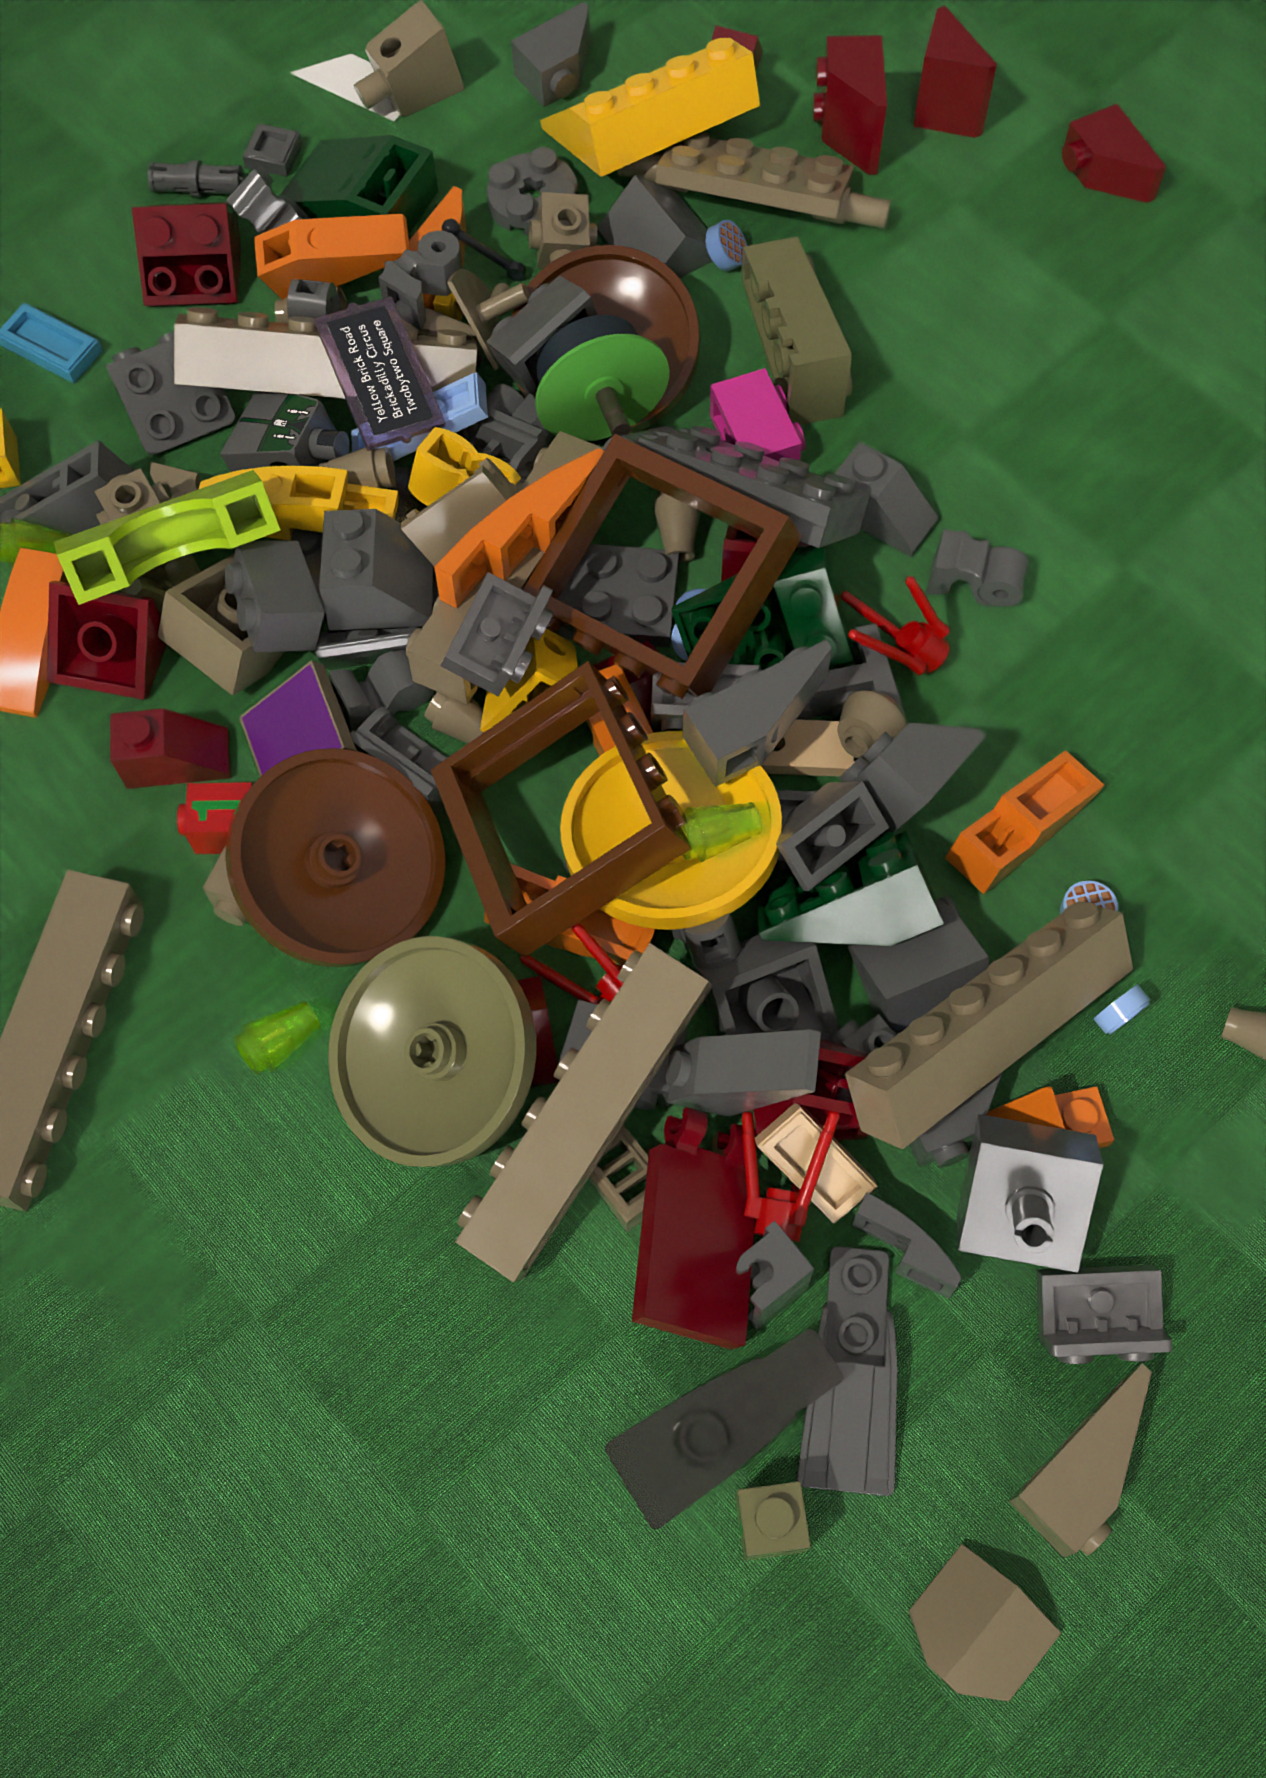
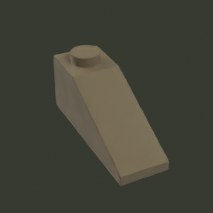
[1008,1363,1152,1558]

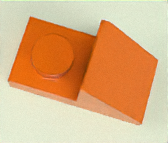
[987,1086,1114,1148]

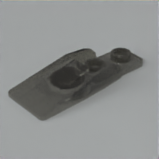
[605,1329,844,1529]

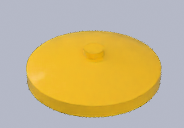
[560,731,782,930]

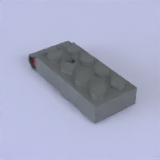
[602,426,870,548]

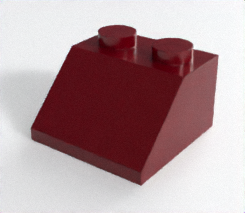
[812,35,887,175]

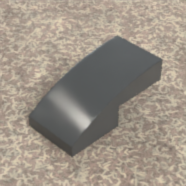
[852,1192,962,1299]

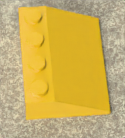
[540,38,760,177]

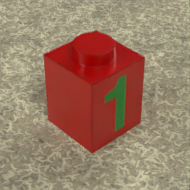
[177,782,253,855]

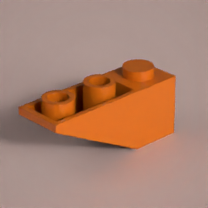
[254,214,410,299]

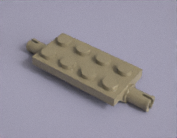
[618,131,891,229]

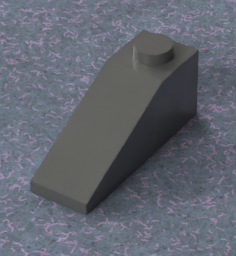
[0,440,134,546]
[665,1029,821,1117]

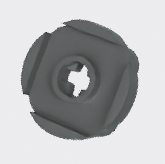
[487,147,578,235]

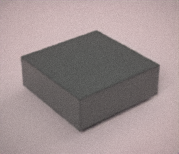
[242,123,303,177]

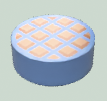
[705,219,747,271]

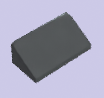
[316,626,421,670]

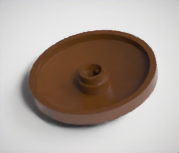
[512,245,701,439]
[225,748,445,967]

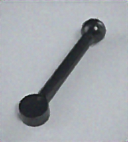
[442,219,526,281]

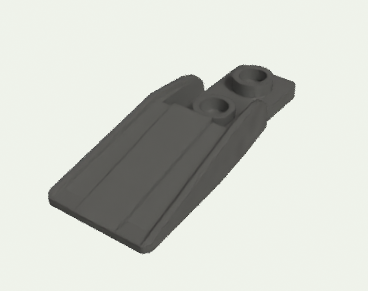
[797,1247,897,1496]

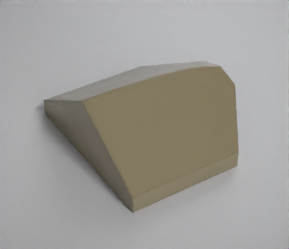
[908,1544,1061,1702]

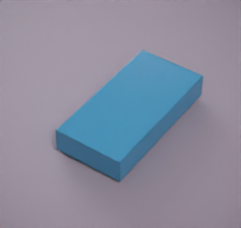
[0,302,103,384]

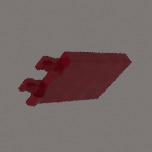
[632,1107,755,1350]

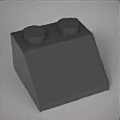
[486,275,597,398]
[319,509,434,631]
[839,723,986,833]
[691,935,839,1041]

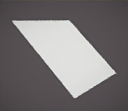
[290,54,400,121]

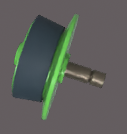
[535,315,670,441]

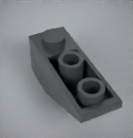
[683,640,832,787]

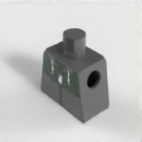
[220,391,349,472]

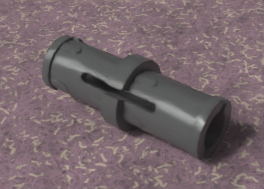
[147,160,245,198]

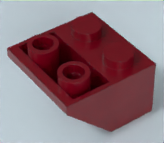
[131,202,241,306]

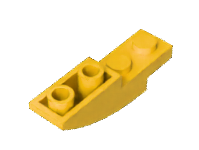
[199,466,398,541]

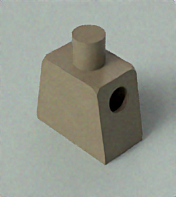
[354,0,465,117]

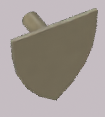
[447,269,530,370]

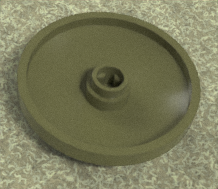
[328,936,536,1167]

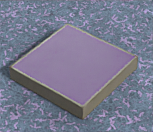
[239,660,357,777]

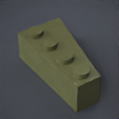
[741,236,852,425]

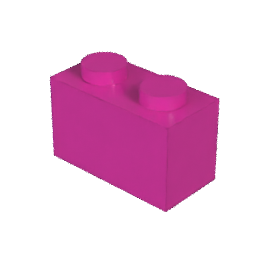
[710,368,806,461]

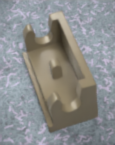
[401,458,519,566]

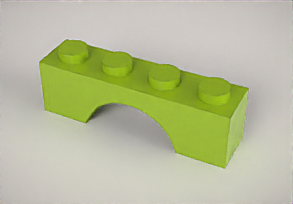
[54,470,281,605]

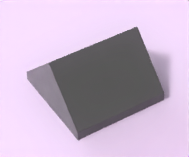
[597,175,712,278]
[848,905,989,1033]

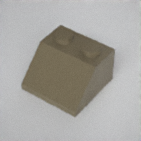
[158,554,285,696]

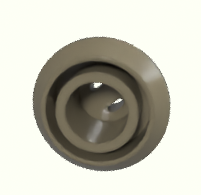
[837,690,907,758]

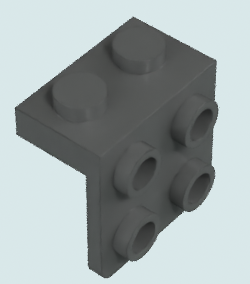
[106,331,235,456]

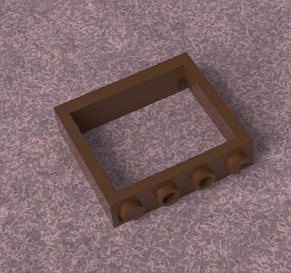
[523,434,803,700]
[431,661,691,957]

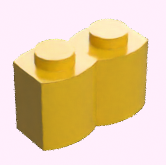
[408,427,521,506]

